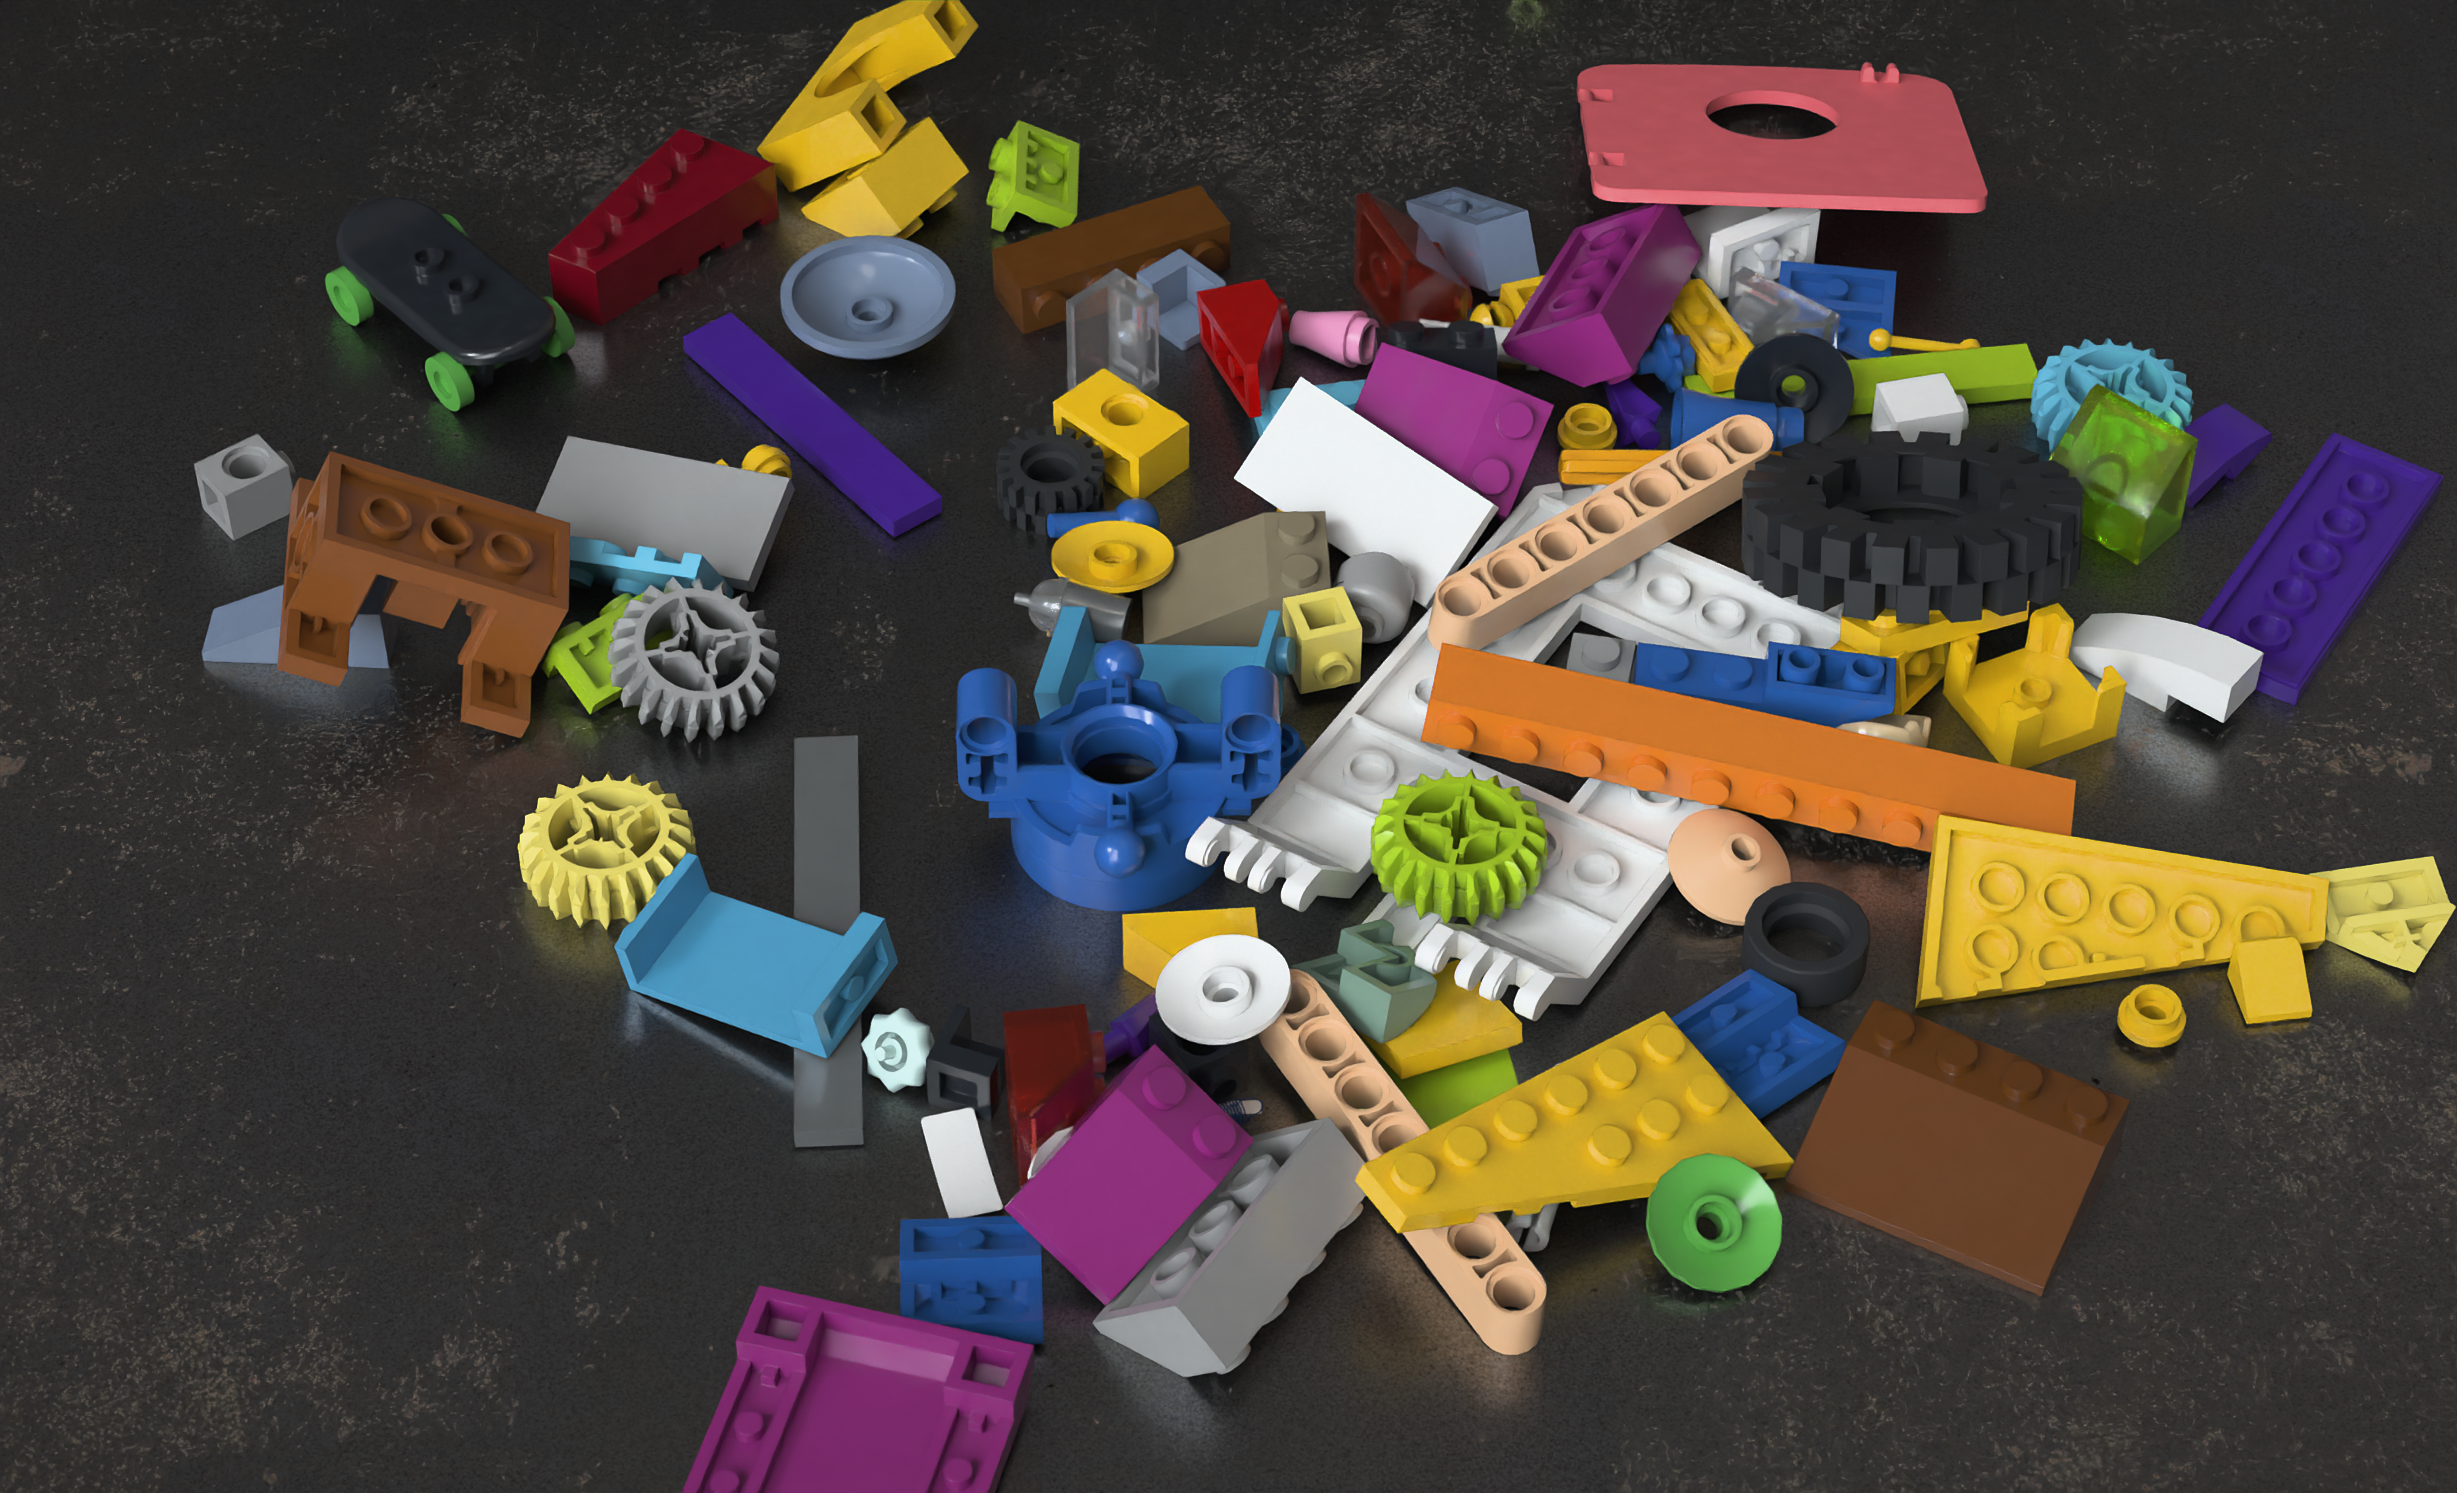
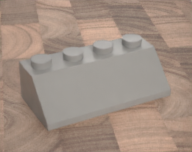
[1092,1117,1366,1377]

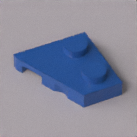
[1775,261,1897,359]

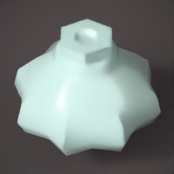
[861,1008,935,1093]

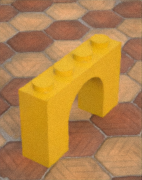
[757,0,978,193]

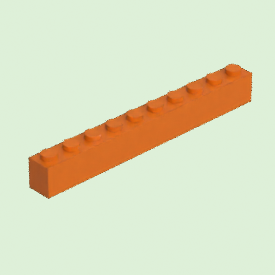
[1421,642,2076,852]

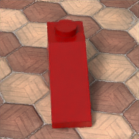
[1196,279,1290,418]

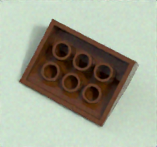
[1784,999,2130,1297]

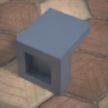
[1137,249,1227,350]

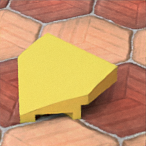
[2309,856,2456,973]

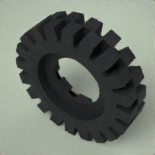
[1741,431,2084,624]

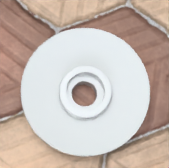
[1155,934,1292,1045]

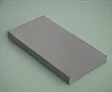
[536,436,795,592]

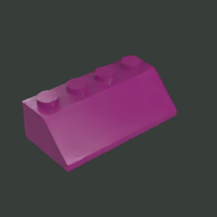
[1501,203,1703,387]

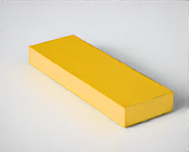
[1662,278,1755,393]

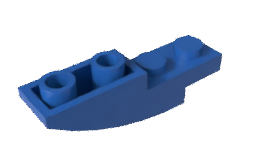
[1633,641,1896,728]

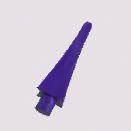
[1602,378,1662,450]

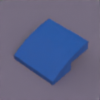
[1671,968,1846,1120]
[900,1216,1044,1344]

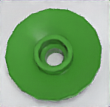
[1646,1153,1782,1293]

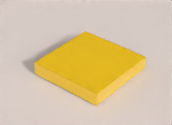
[1355,960,1522,1079]

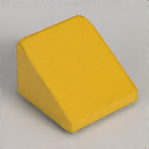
[2227,936,2313,1024]

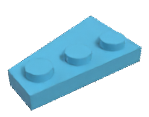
[569,536,734,599]

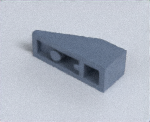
[1406,187,1540,296]
[202,575,400,668]

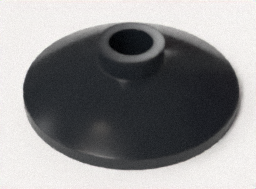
[1734,333,1854,445]

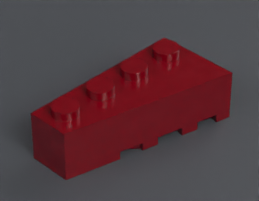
[548,128,779,326]

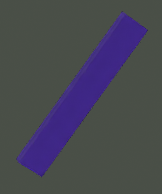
[683,312,943,538]

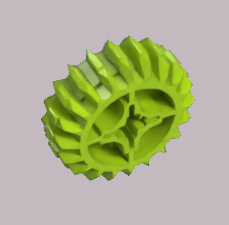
[1370,768,1548,927]

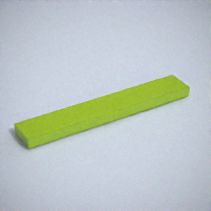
[1683,343,2038,416]

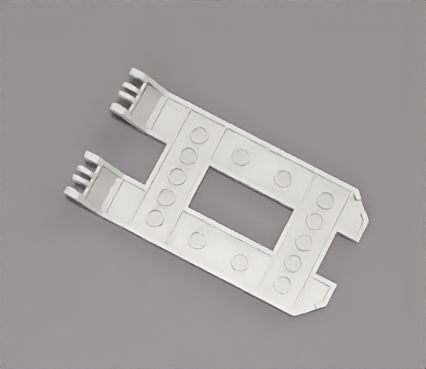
[1186,482,1844,1021]

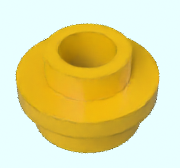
[1557,403,1617,449]
[2117,984,2186,1048]

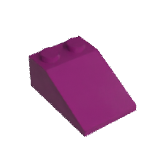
[1353,342,1554,524]
[1004,1044,1255,1305]

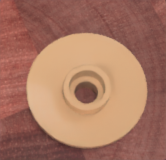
[1667,808,1791,926]

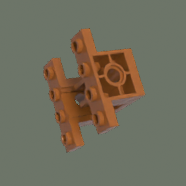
[277,451,570,738]

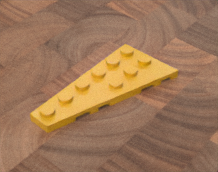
[1915,815,2329,1008]
[1355,1011,1794,1233]

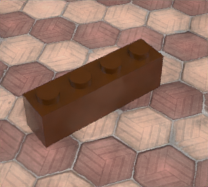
[992,185,1231,334]

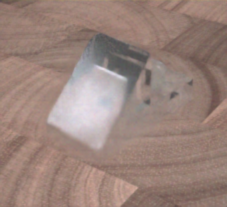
[1727,266,1840,348]

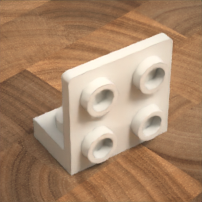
[1683,205,1820,300]

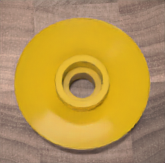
[1051,520,1174,594]

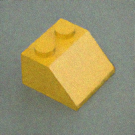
[800,117,969,240]

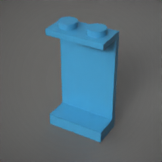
[1033,606,1296,723]
[614,853,899,1059]

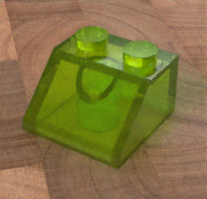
[2049,384,2198,565]

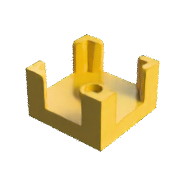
[1942,603,2127,769]

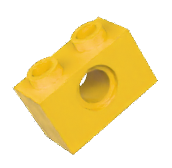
[1053,368,1189,499]

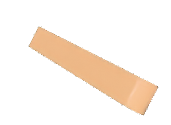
[1427,415,1774,652]
[1259,969,1546,1355]

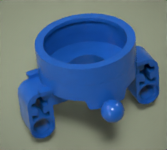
[956,638,1281,911]

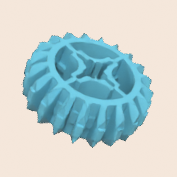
[2030,338,2193,476]

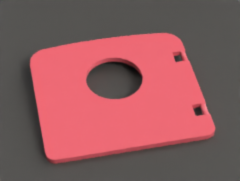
[1577,62,1988,213]

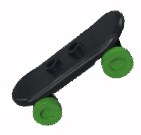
[325,197,575,411]

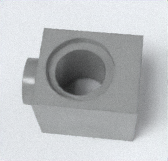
[194,434,297,541]

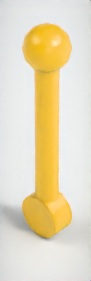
[1869,328,1981,352]

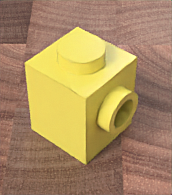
[1283,586,1362,694]

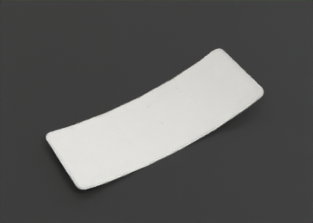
[921,1108,1003,1218]

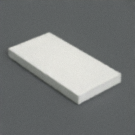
[1234,377,1499,609]

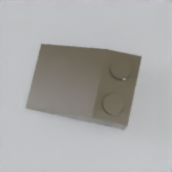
[1142,511,1331,647]

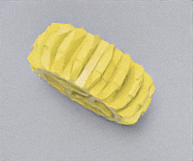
[518,771,697,930]

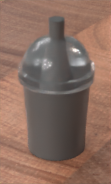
[1014,576,1133,643]

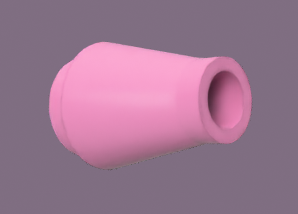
[1289,310,1379,368]

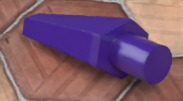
[1089,991,1159,1067]

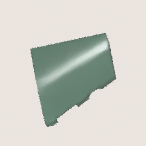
[1290,919,1438,1044]

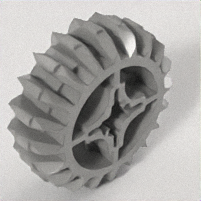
[607,577,780,742]

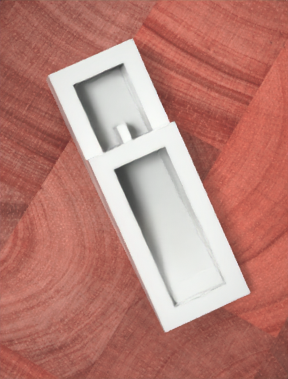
[2068,613,2264,723]

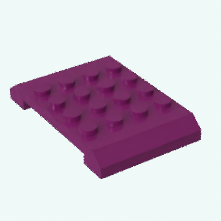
[682,1285,1035,1493]

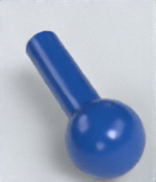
[1047,498,1160,538]

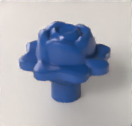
[1636,323,1696,393]

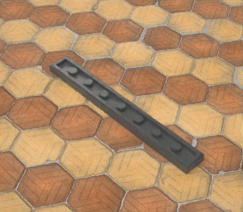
[794,735,864,1147]

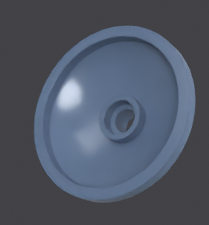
[780,235,956,360]

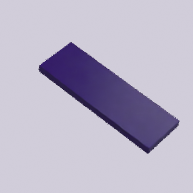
[2196,433,2444,706]

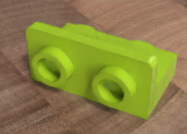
[987,120,1079,232]
[541,593,673,714]

